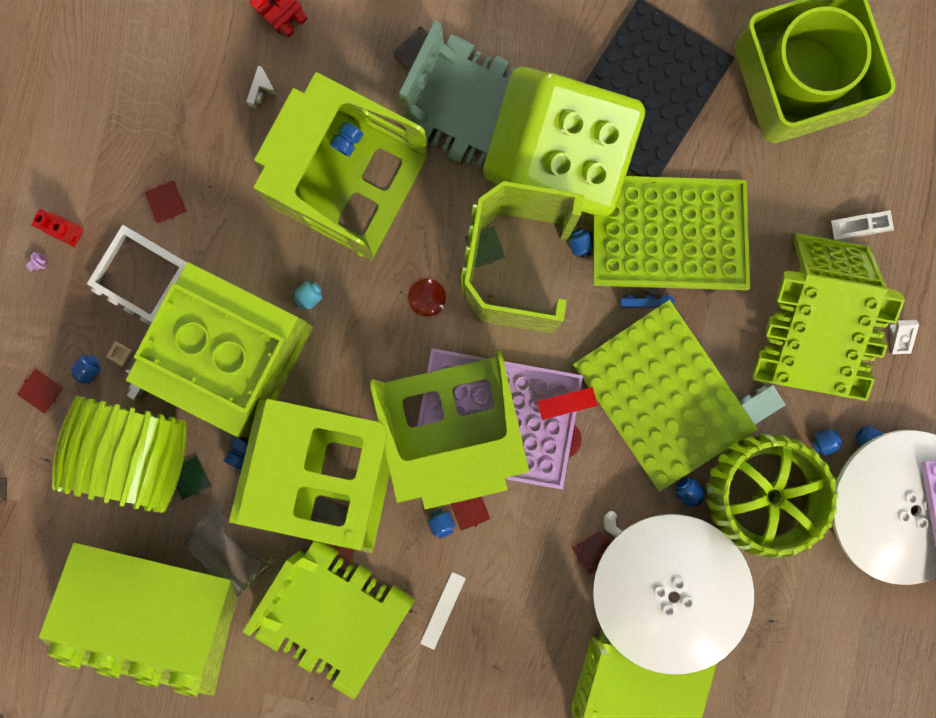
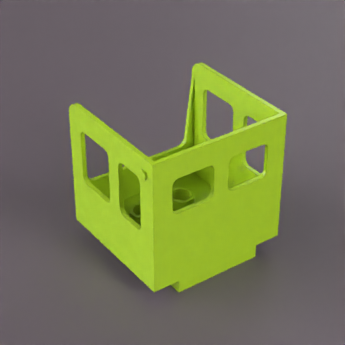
[253,72,429,261]
[126,262,314,437]
[370,350,530,509]
[229,399,390,553]

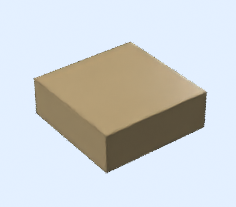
[106,341,134,367]

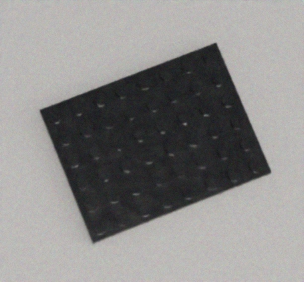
[585,0,735,183]

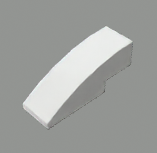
[831,210,894,240]

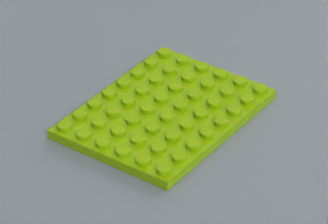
[593,176,750,290]
[573,300,758,492]

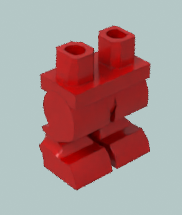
[249,0,308,38]
[31,208,83,248]

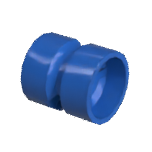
[329,121,364,157]
[223,436,248,470]

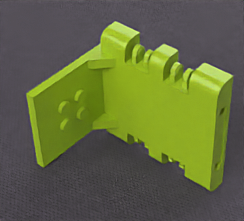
[752,233,905,401]
[243,541,415,700]
[570,628,717,718]

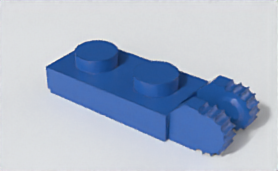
[619,295,675,308]

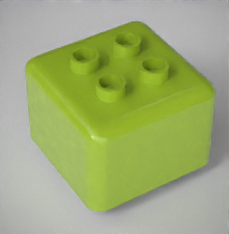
[734,0,896,143]
[483,66,645,217]

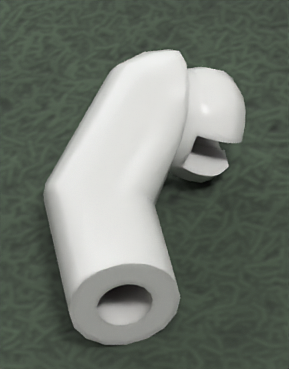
[604,511,622,538]

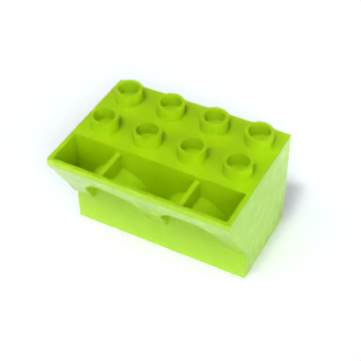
[39,542,238,697]

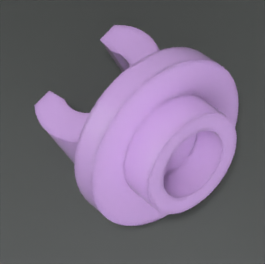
[26,252,48,272]

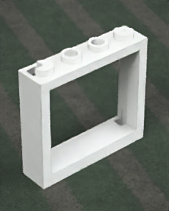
[87,225,186,325]

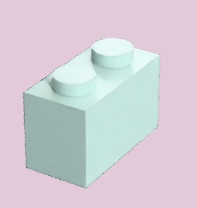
[740,384,785,424]

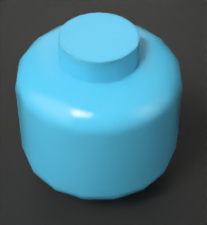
[294,281,322,309]

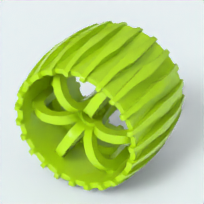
[52,396,187,513]
[706,434,839,558]

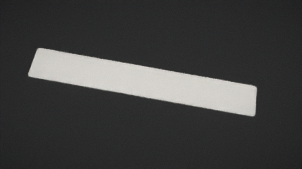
[421,572,466,650]

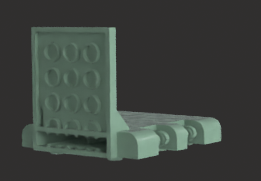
[399,21,515,177]

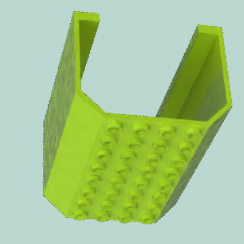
[461,181,584,334]

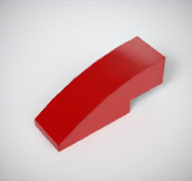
[537,387,598,420]

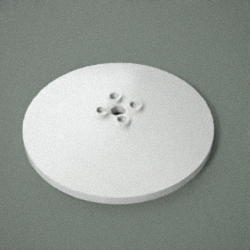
[832,430,936,585]
[593,514,754,674]

